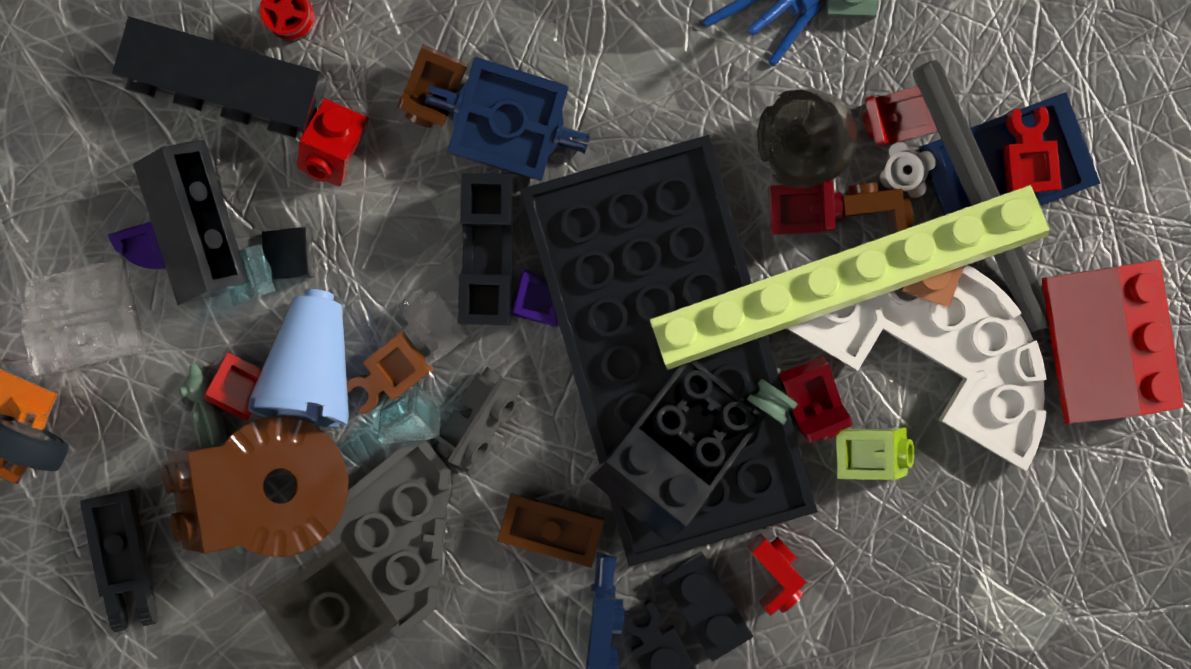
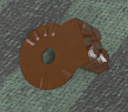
[162,416,348,557]

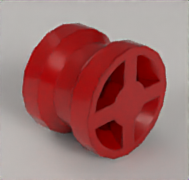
[260,0,315,41]

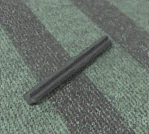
[913,60,1049,332]

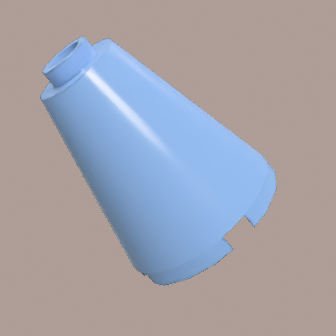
[248,289,349,428]

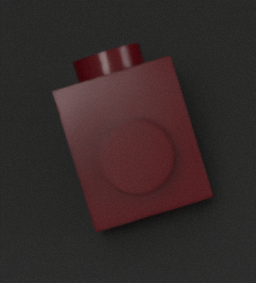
[768,181,843,236]
[778,356,853,443]

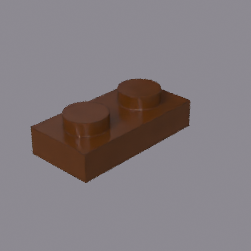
[497,492,605,568]

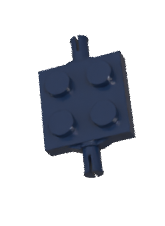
[424,57,590,181]
[586,555,624,669]

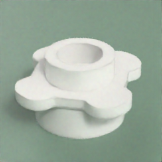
[880,142,936,198]

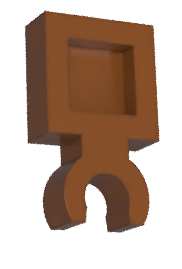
[347,331,434,414]

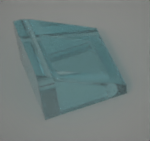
[378,387,440,444]

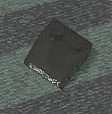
[255,542,399,669]

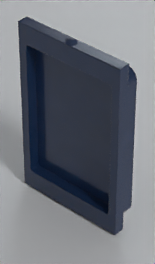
[919,92,1100,216]

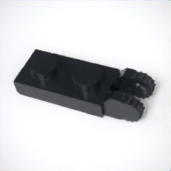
[80,489,158,632]

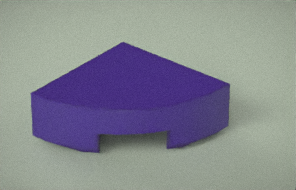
[107,221,166,270]
[511,268,559,327]

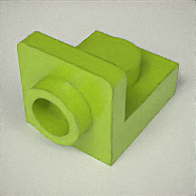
[836,427,914,480]

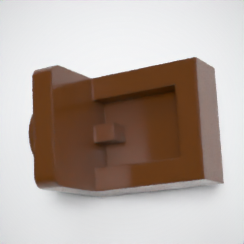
[397,44,469,128]
[842,183,914,235]

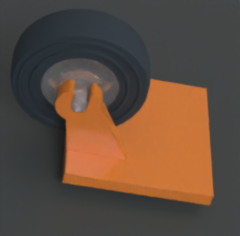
[0,369,69,484]

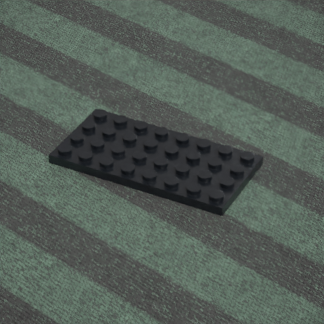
[520,135,818,567]

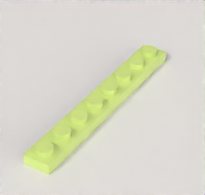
[650,185,1050,370]

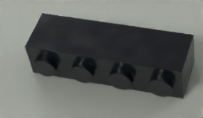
[112,16,328,139]

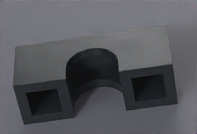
[458,173,514,326]

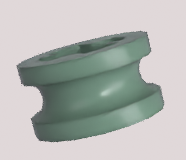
[747,379,798,425]

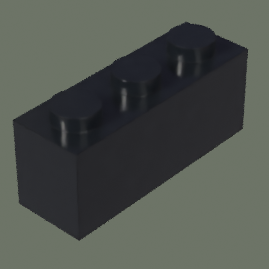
[133,140,249,305]

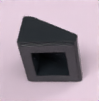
[262,227,315,280]

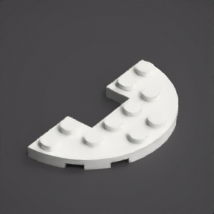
[786,265,1047,471]

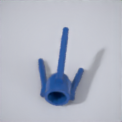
[703,0,821,66]

